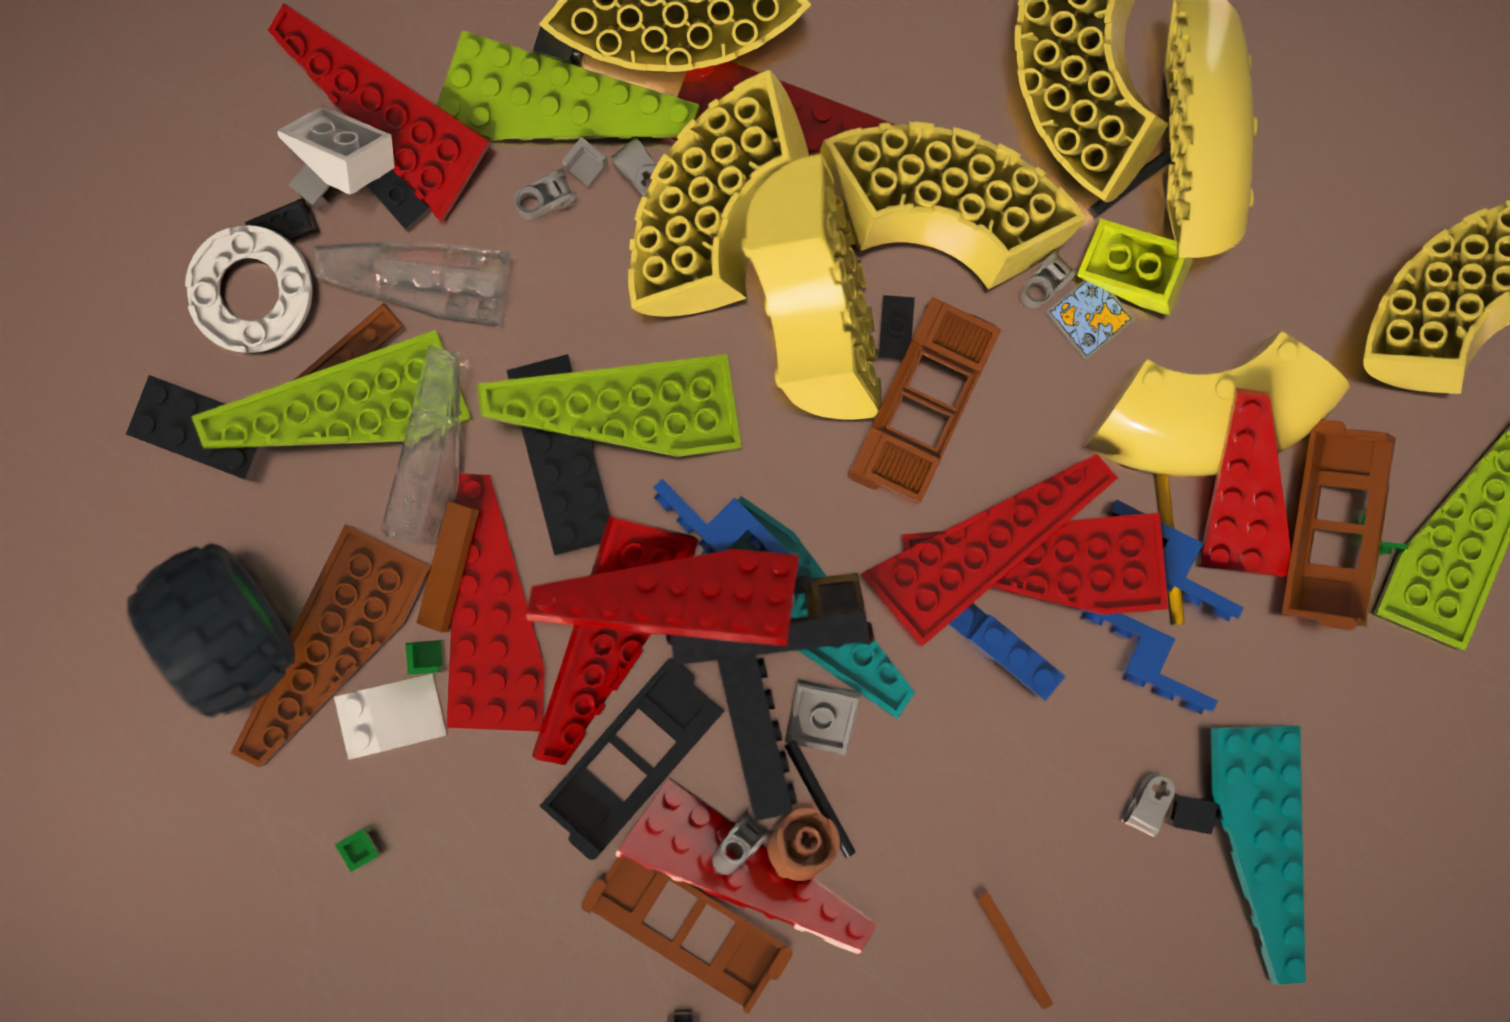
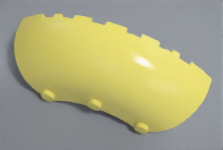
[539,0,811,72]
[1015,0,1169,202]
[1163,0,1257,258]
[628,70,809,317]
[820,122,1086,289]
[742,154,882,420]
[1363,200,1510,394]
[1083,331,1350,477]

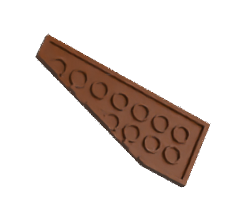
[230,524,431,768]

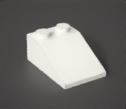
[277,105,395,194]
[334,673,448,760]

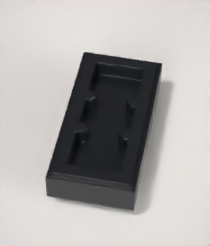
[366,169,430,231]
[245,198,316,240]
[878,295,915,361]

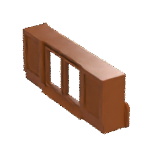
[848,297,1002,503]
[1282,419,1396,630]
[581,857,793,1014]

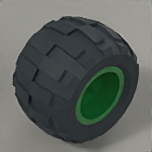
[127,543,295,718]

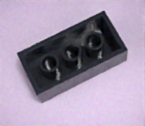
[126,375,267,482]

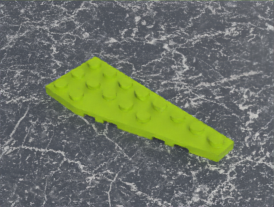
[437,31,700,141]
[192,330,470,449]
[477,354,742,457]
[1374,426,1510,651]

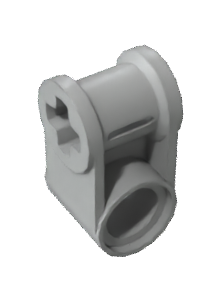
[611,138,656,197]
[515,169,578,221]
[1020,249,1079,309]
[1123,772,1175,837]
[712,812,771,875]

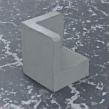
[562,137,608,188]
[289,164,330,210]

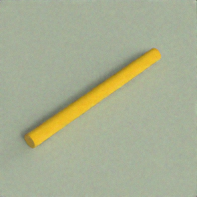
[1155,474,1185,625]

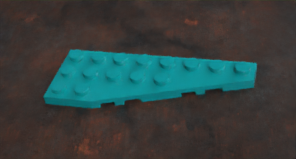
[701,496,915,719]
[1211,725,1306,985]

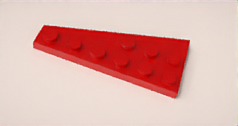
[1199,388,1291,577]

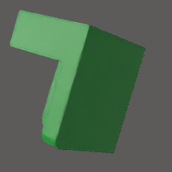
[405,640,445,675]
[335,826,381,872]

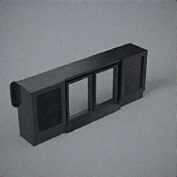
[666,573,875,665]
[539,658,725,860]

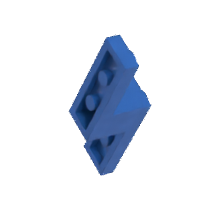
[653,479,803,572]
[1111,499,1244,621]
[948,603,1066,701]
[1078,609,1218,715]

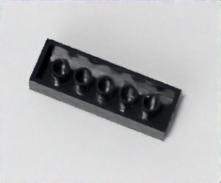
[506,354,612,557]
[717,655,798,822]

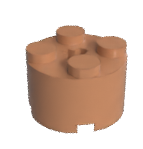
[767,808,840,881]

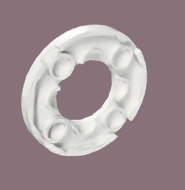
[185,225,313,353]

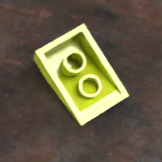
[1077,219,1193,316]

